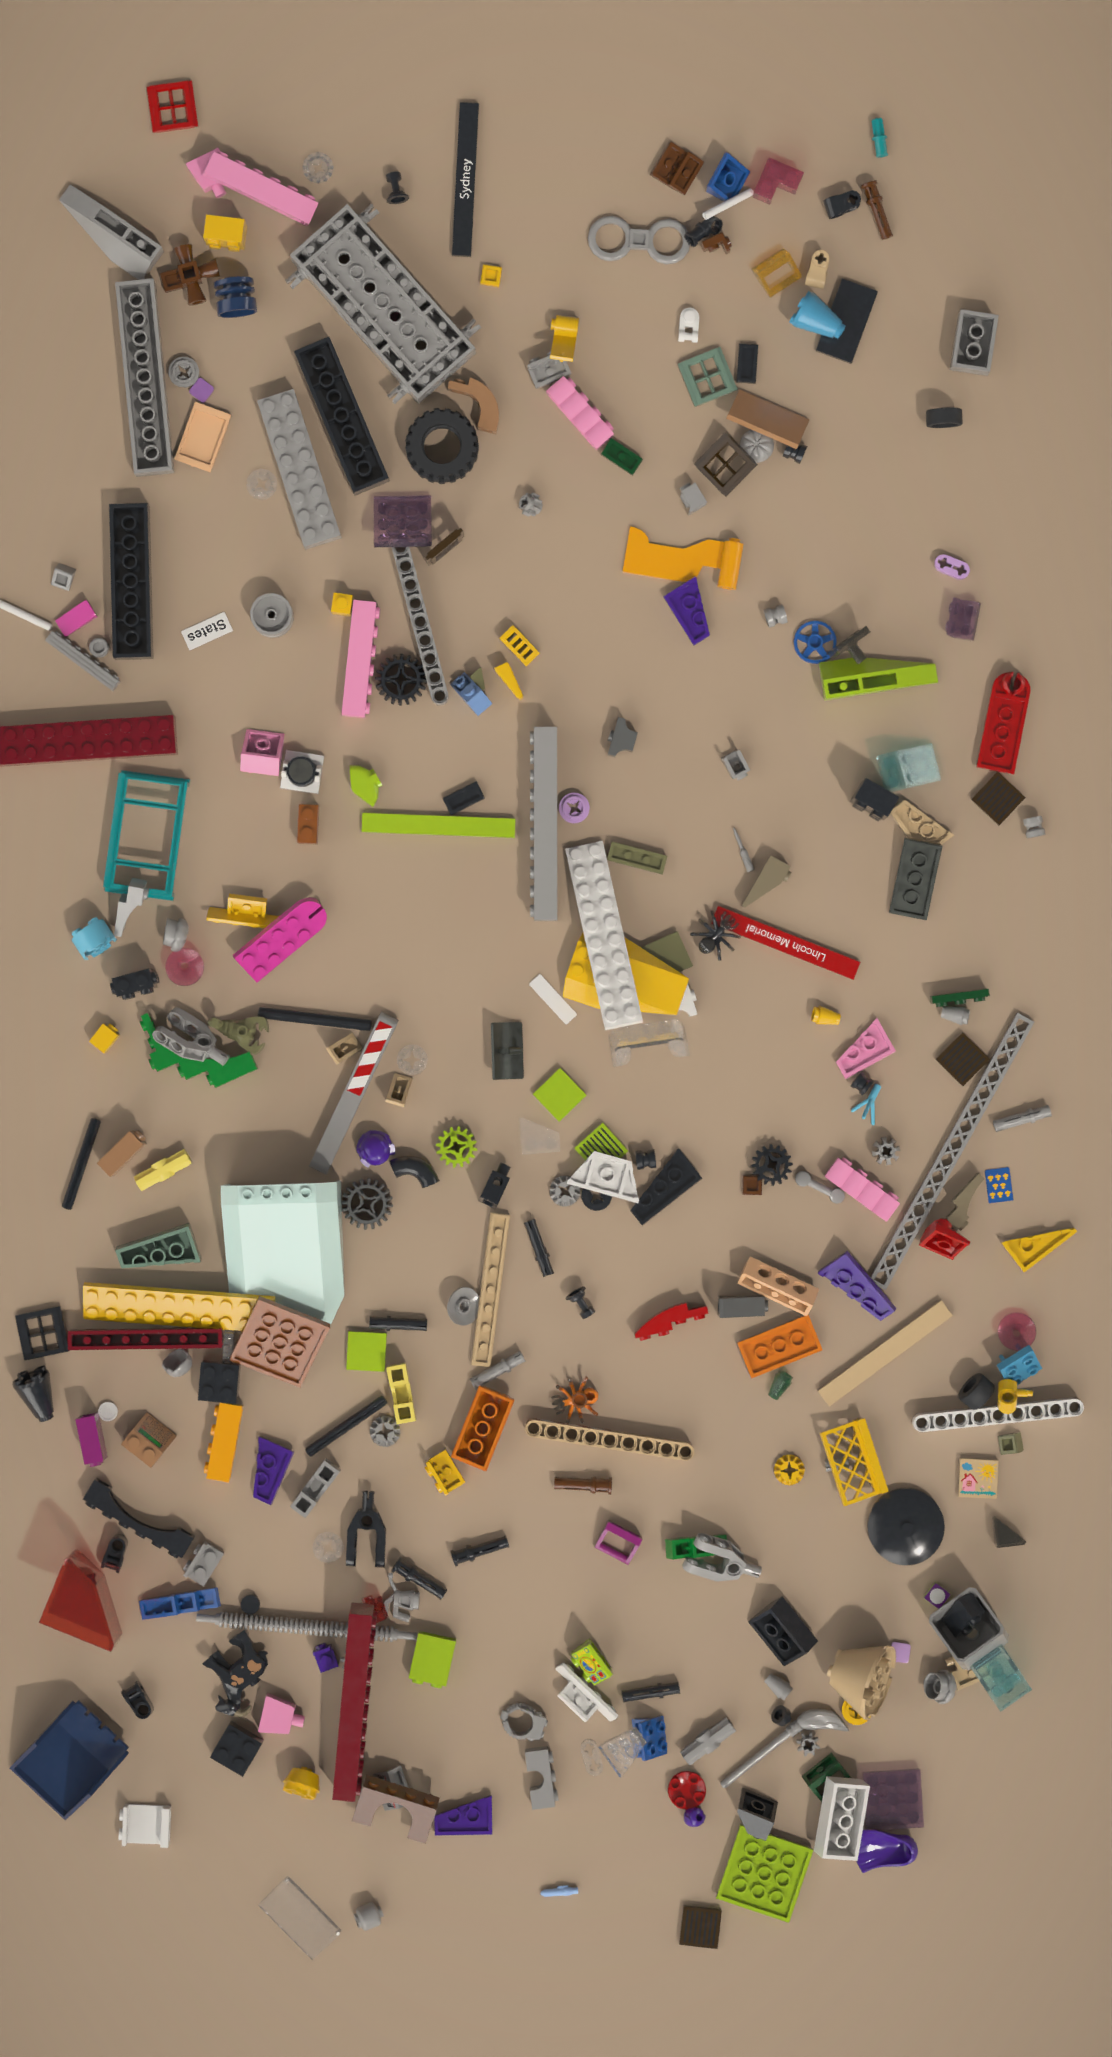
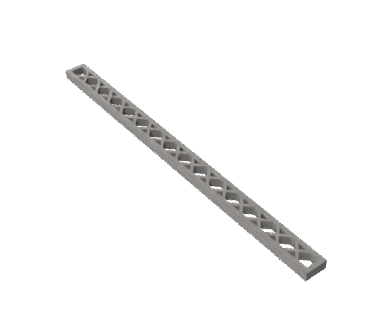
[870,1013,1034,1290]

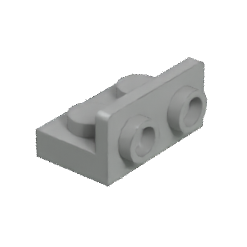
[183,1541,224,1587]

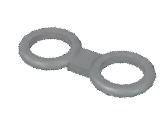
[588,216,690,265]

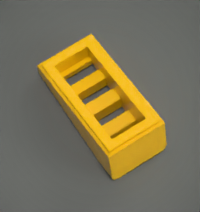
[499,625,540,667]
[494,662,524,700]

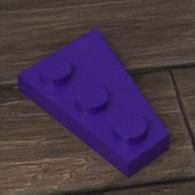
[253,1436,294,1505]
[434,1795,493,1836]

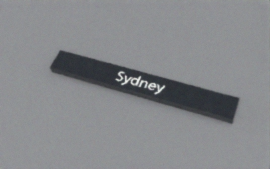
[452,102,479,257]

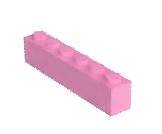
[203,151,318,226]
[342,600,380,718]

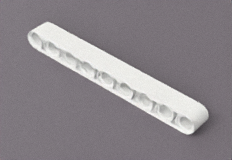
[912,1397,1084,1432]

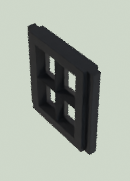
[15,1306,70,1361]

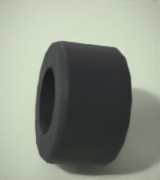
[958,1373,995,1410]

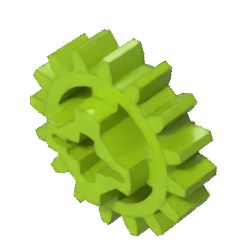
[436,1126,477,1168]

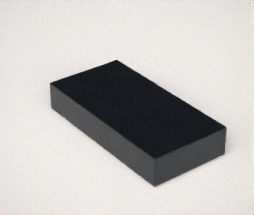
[736,343,758,384]
[442,781,485,816]

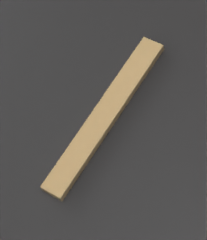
[471,1212,510,1367]
[818,1300,953,1407]

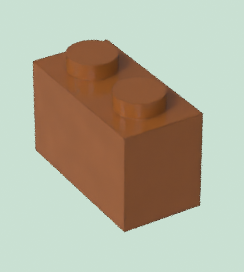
[297,804,319,845]

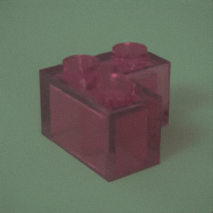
[753,157,804,205]

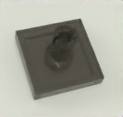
[827,626,871,664]

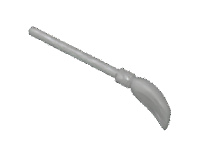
[720,1708,849,1788]

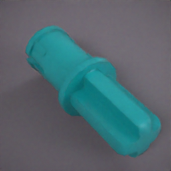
[872,118,888,158]

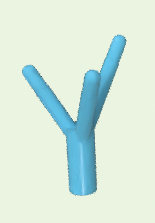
[851,1084,881,1125]

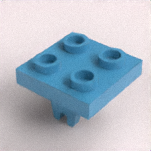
[997,1344,1042,1386]

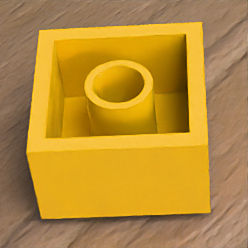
[203,214,247,252]

